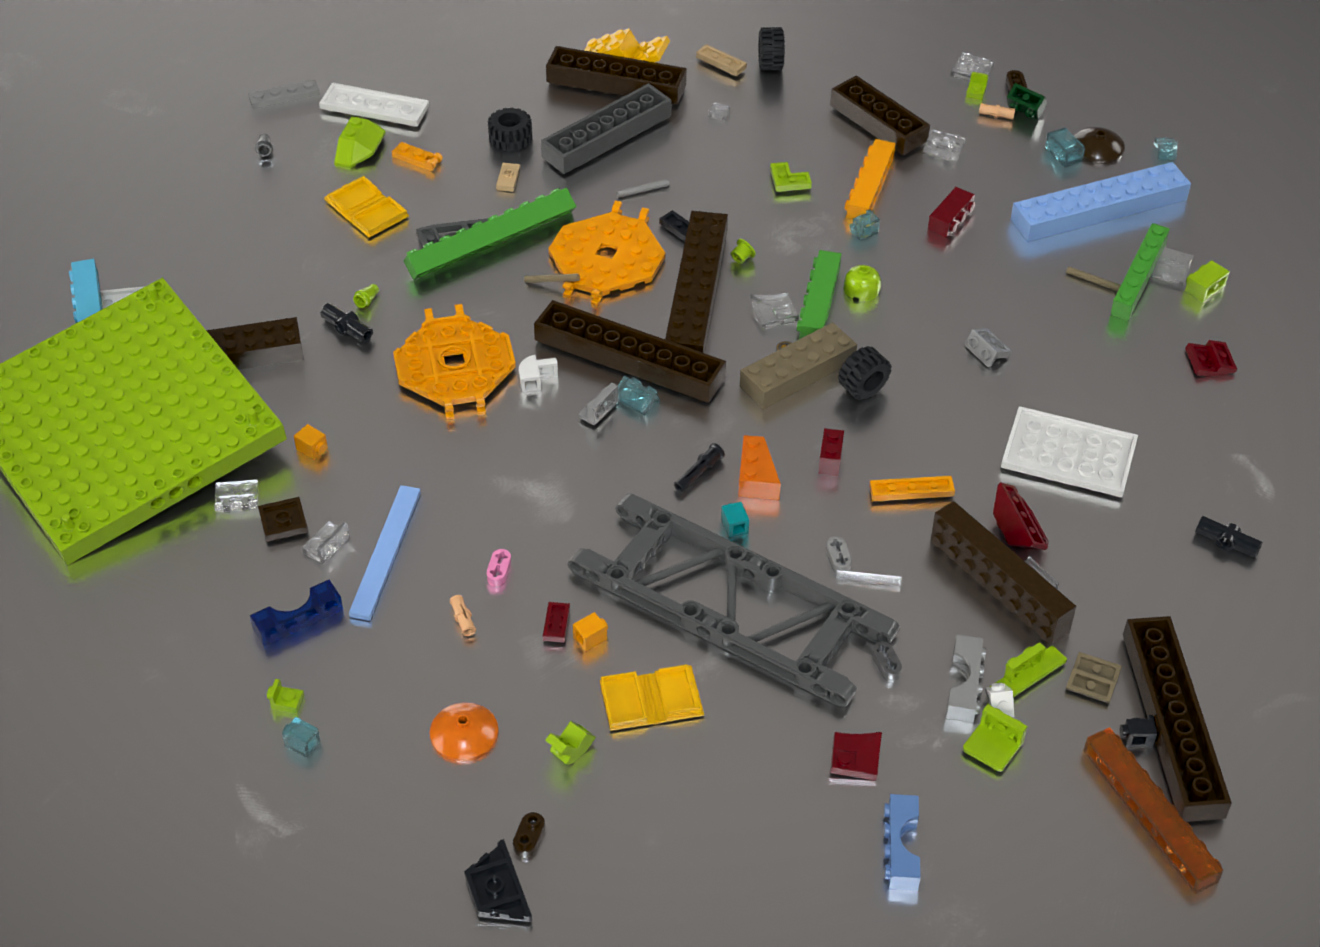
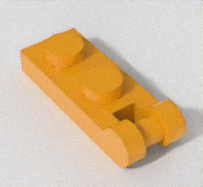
[392,142,443,171]

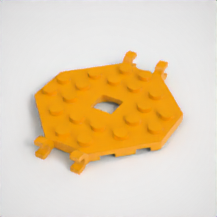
[548,200,666,306]
[393,304,516,420]

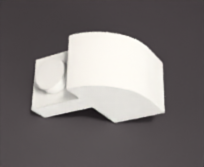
[519,355,558,393]

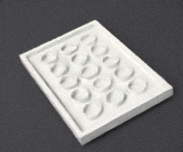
[1001,406,1138,497]

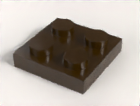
[258,497,308,542]

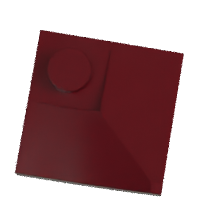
[830,732,882,781]

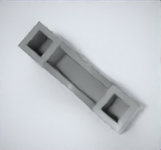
[946,634,986,723]

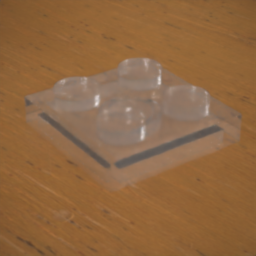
[951,53,994,82]

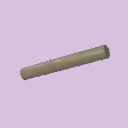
[1066,266,1121,292]
[524,274,580,283]

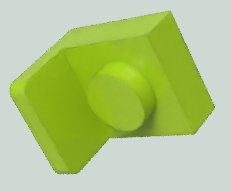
[966,72,988,100]
[267,679,304,713]

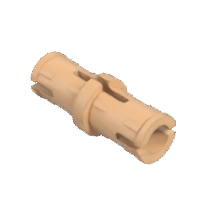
[979,103,1015,120]
[450,595,476,636]

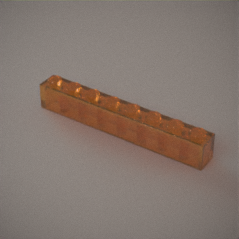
[1083,727,1224,894]

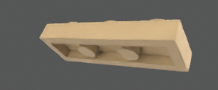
[696,44,747,76]

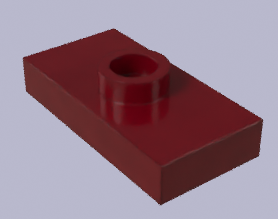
[543,602,570,643]

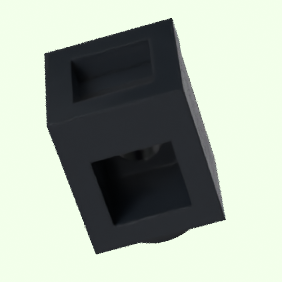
[1120,715,1157,747]

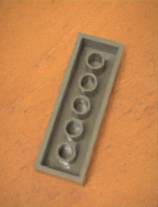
[740,322,857,410]

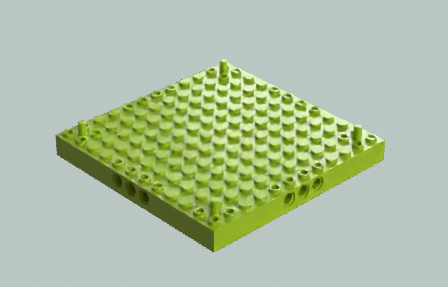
[0,277,287,566]

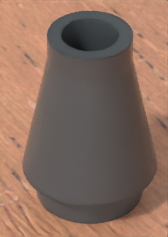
[255,134,273,157]

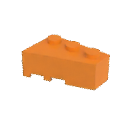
[738,435,781,500]

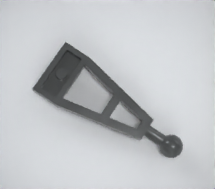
[416,218,488,246]

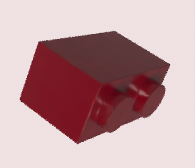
[818,428,844,477]

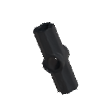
[320,303,373,343]
[1195,516,1263,558]

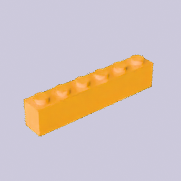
[844,139,896,223]

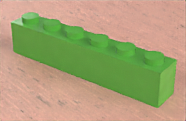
[1111,223,1170,321]
[796,250,842,339]

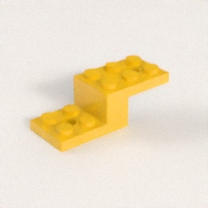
[584,28,670,62]

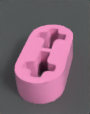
[487,549,511,587]

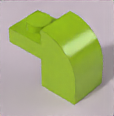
[545,721,596,765]

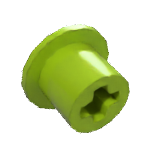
[730,239,756,264]

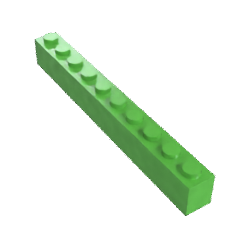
[403,187,577,281]

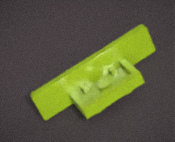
[989,642,1067,698]

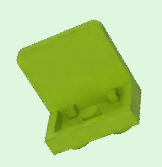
[963,704,1028,772]

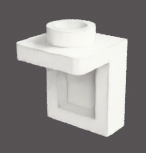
[985,683,1014,717]

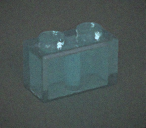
[1045,127,1085,167]

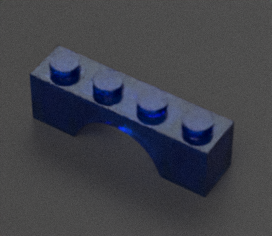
[250,579,343,646]

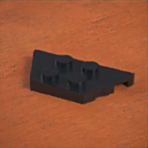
[464,839,532,922]

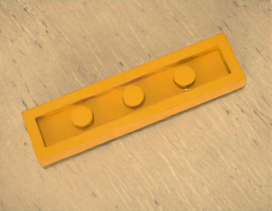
[869,476,955,501]

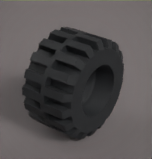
[758,27,785,70]
[488,107,532,152]
[838,346,892,400]

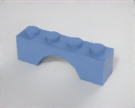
[884,794,920,891]

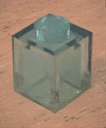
[282,717,321,758]

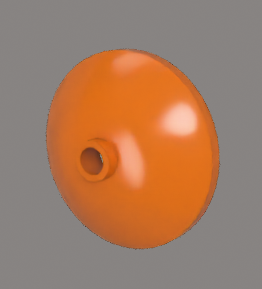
[430,702,499,762]

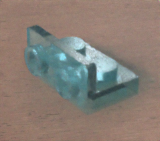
[618,376,660,415]

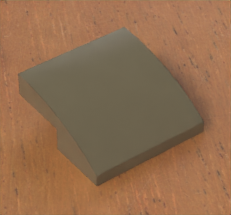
[1066,652,1122,703]

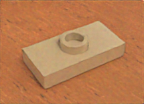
[496,163,520,192]

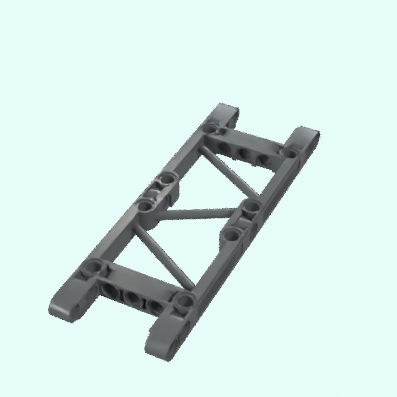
[567,493,900,708]

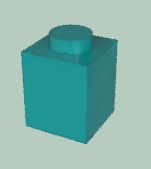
[721,502,749,538]

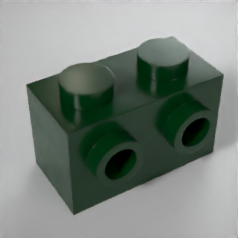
[1007,83,1047,120]

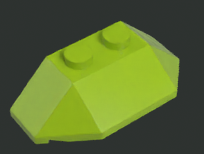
[334,116,386,168]

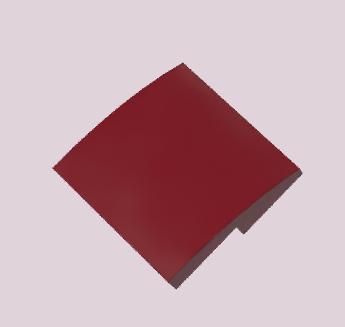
[1185,340,1238,376]

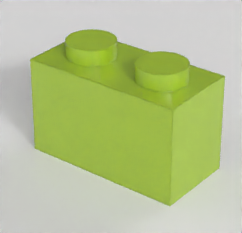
[1185,260,1230,302]

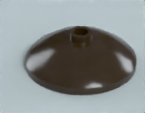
[1072,127,1125,164]

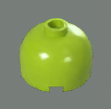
[843,265,881,301]

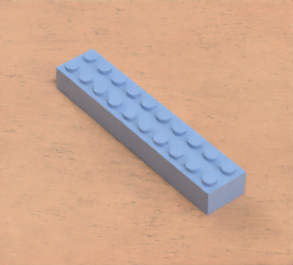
[1010,162,1191,242]

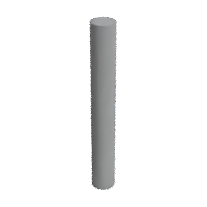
[617,179,669,198]

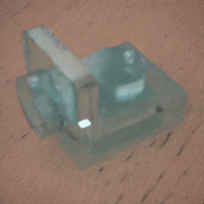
[1154,138,1178,160]

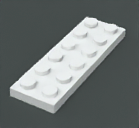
[319,83,429,127]

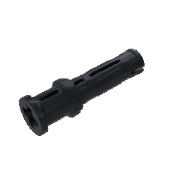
[674,443,725,493]

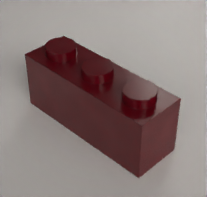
[928,187,975,238]

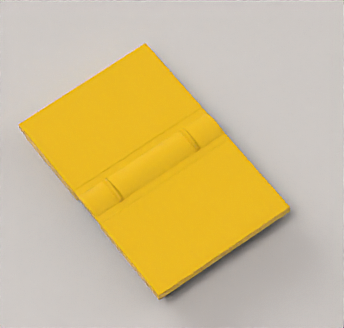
[324,176,409,238]
[600,664,704,731]

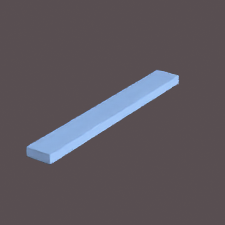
[349,485,421,621]

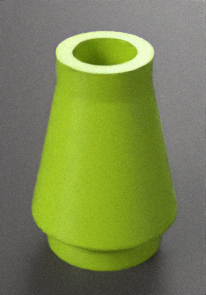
[353,284,379,308]

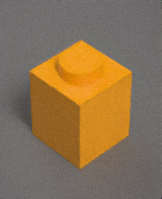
[294,424,328,460]
[573,612,608,652]

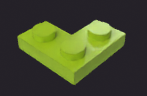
[770,162,812,192]

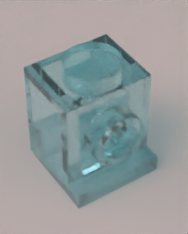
[849,209,880,240]

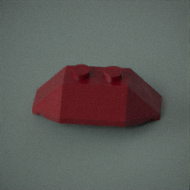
[993,482,1049,550]

